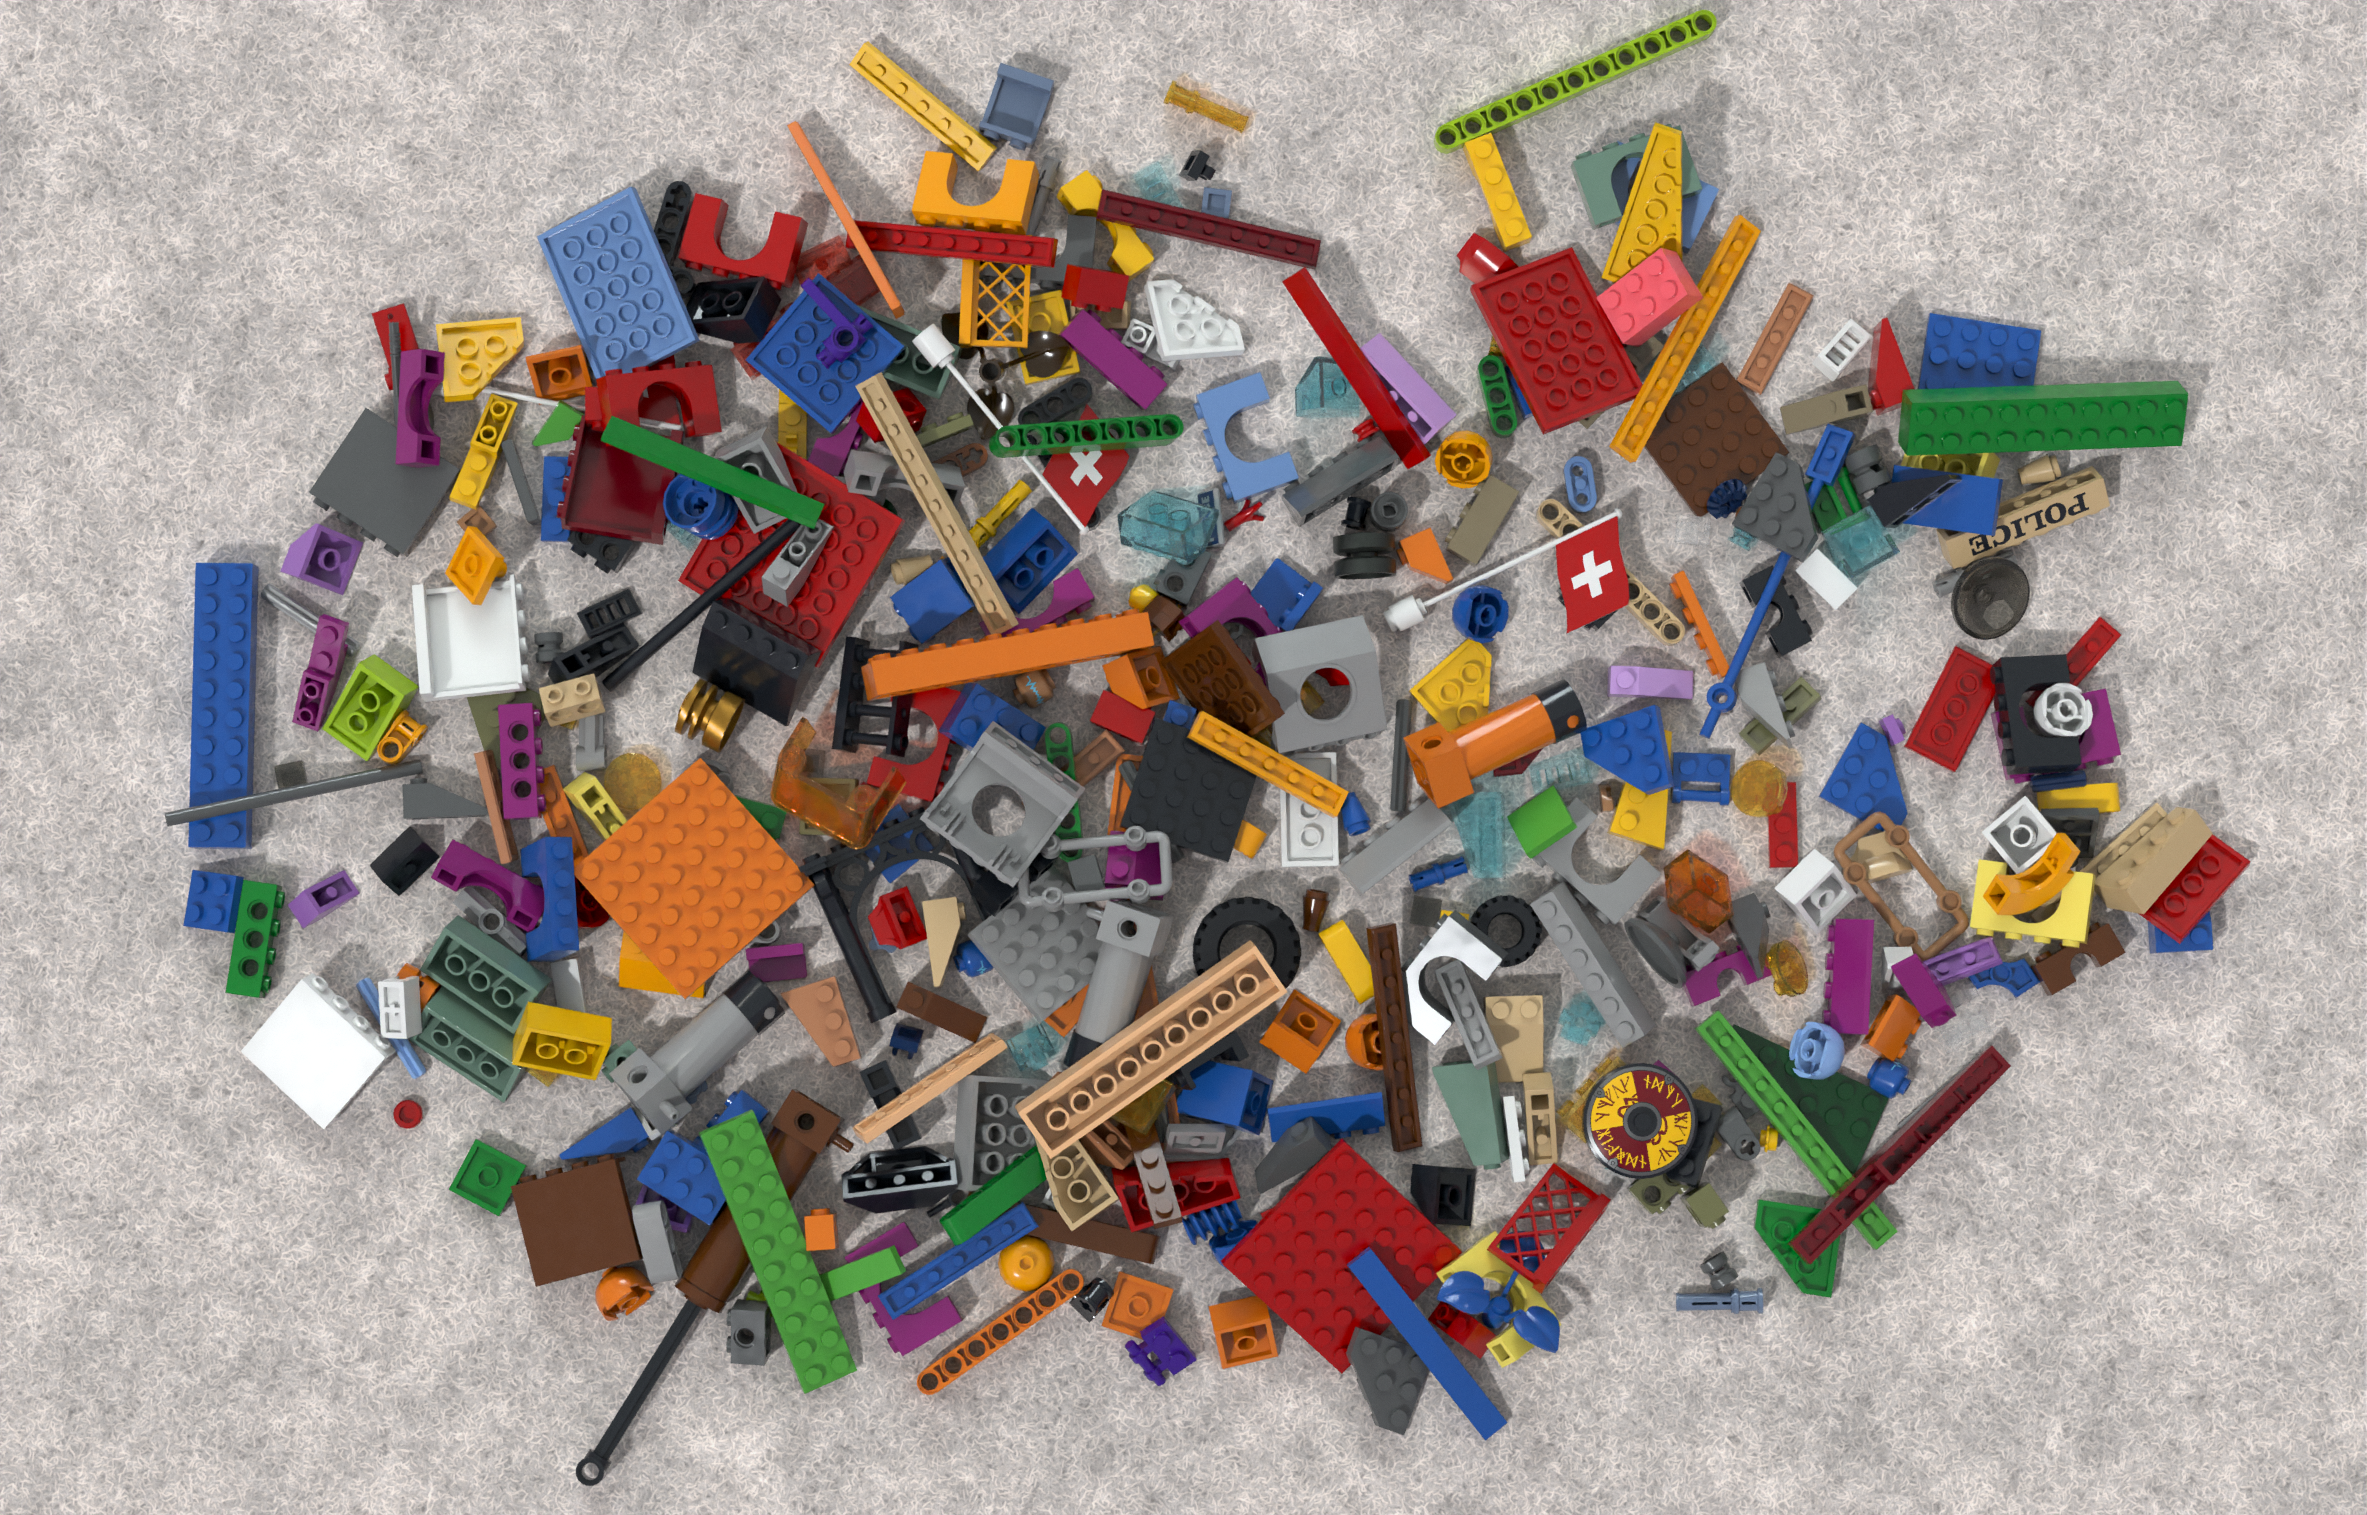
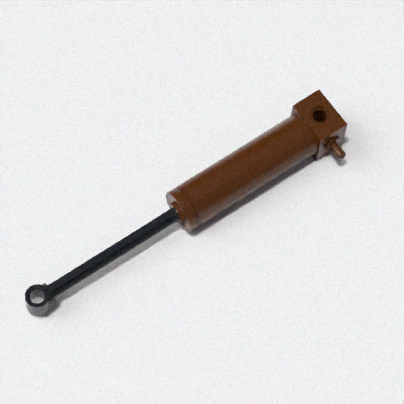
[576,1089,854,1486]

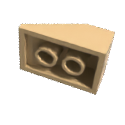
[922,897,967,988]
[1483,995,1544,1083]

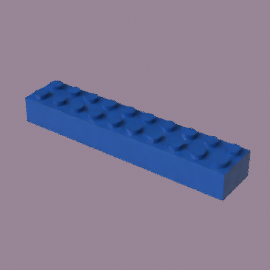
[188,563,259,849]

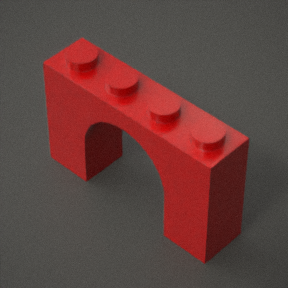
[678,193,808,290]
[596,361,722,447]
[867,687,961,803]

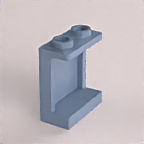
[979,63,1054,151]

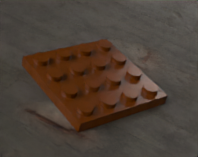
[1644,362,1790,520]
[1160,620,1285,737]

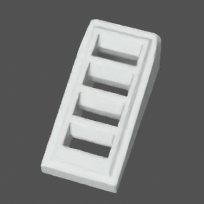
[1812,319,1872,381]

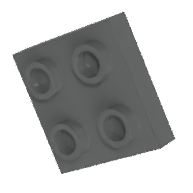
[2040,808,2100,868]

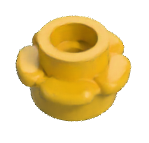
[1759,1125,1778,1153]

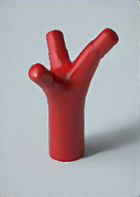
[1224,499,1264,532]

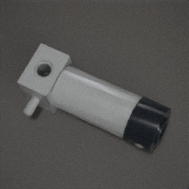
[1063,899,1174,1067]
[609,971,785,1135]

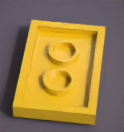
[1006,290,1080,386]

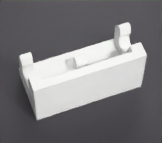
[1795,548,1858,610]
[378,976,422,1039]

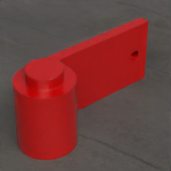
[371,303,419,391]

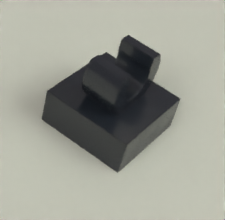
[1179,150,1216,181]

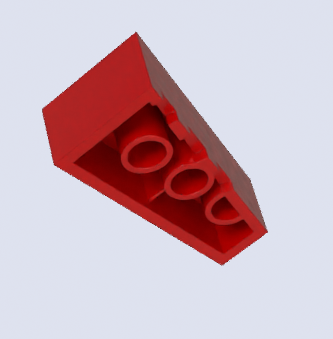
[1112,1158,1241,1233]

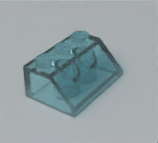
[1117,490,1219,564]

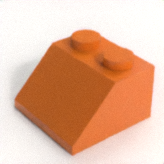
[1259,989,1341,1074]
[1860,994,1922,1062]
[1208,1296,1278,1369]

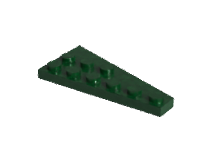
[1732,1024,1889,1174]

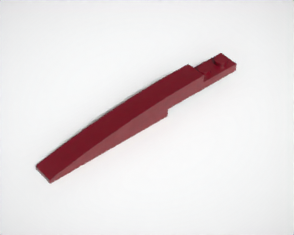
[1788,1045,2011,1264]

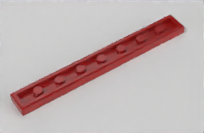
[845,220,1058,268]
[1282,267,1431,469]

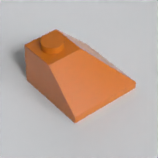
[1102,646,1180,709]

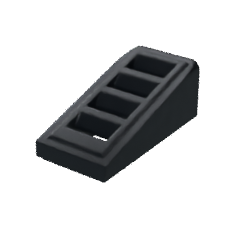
[577,589,642,639]

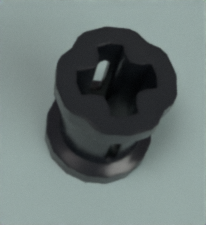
[1341,497,1371,531]

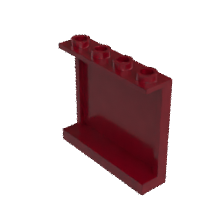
[557,415,684,545]

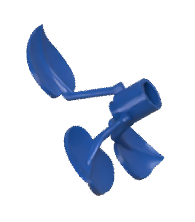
[1437,1231,1560,1353]

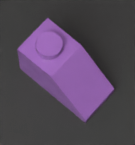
[288,870,360,929]

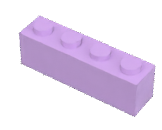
[1360,333,1456,445]

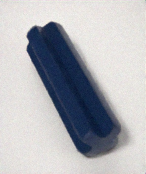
[2030,770,2087,793]

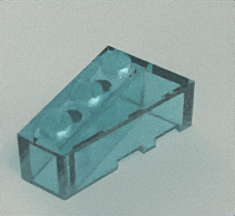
[1449,792,1506,880]

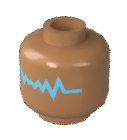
[1012,669,1056,709]

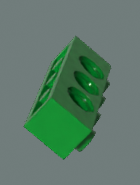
[225,880,285,998]

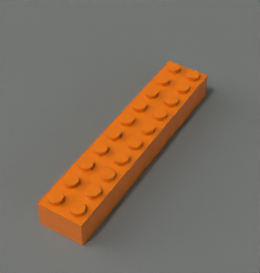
[861,609,1154,701]

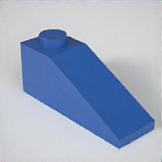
[559,1107,649,1160]

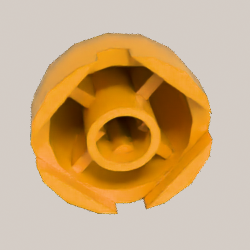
[1435,430,1493,489]
[998,1234,1055,1292]

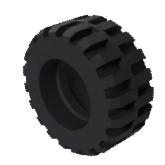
[1193,897,1301,989]

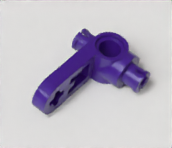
[801,278,874,369]

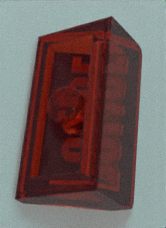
[795,235,853,289]

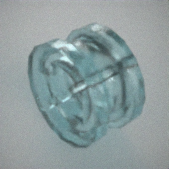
[1727,527,1756,551]

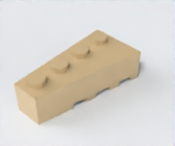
[2094,807,2213,914]

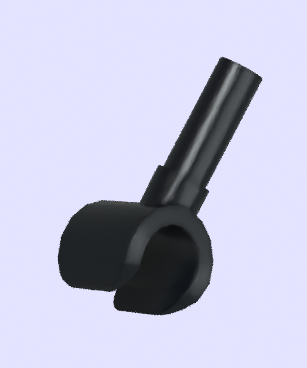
[927,1189,962,1218]

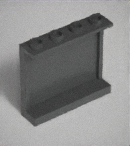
[309,408,461,558]

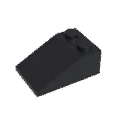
[686,277,782,344]

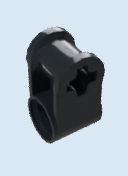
[1069,1277,1114,1323]

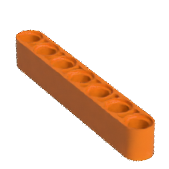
[917,1269,1084,1395]

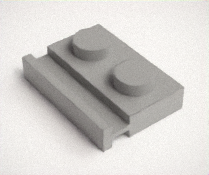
[1162,1124,1226,1161]

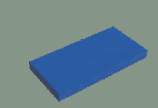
[1891,465,2003,536]

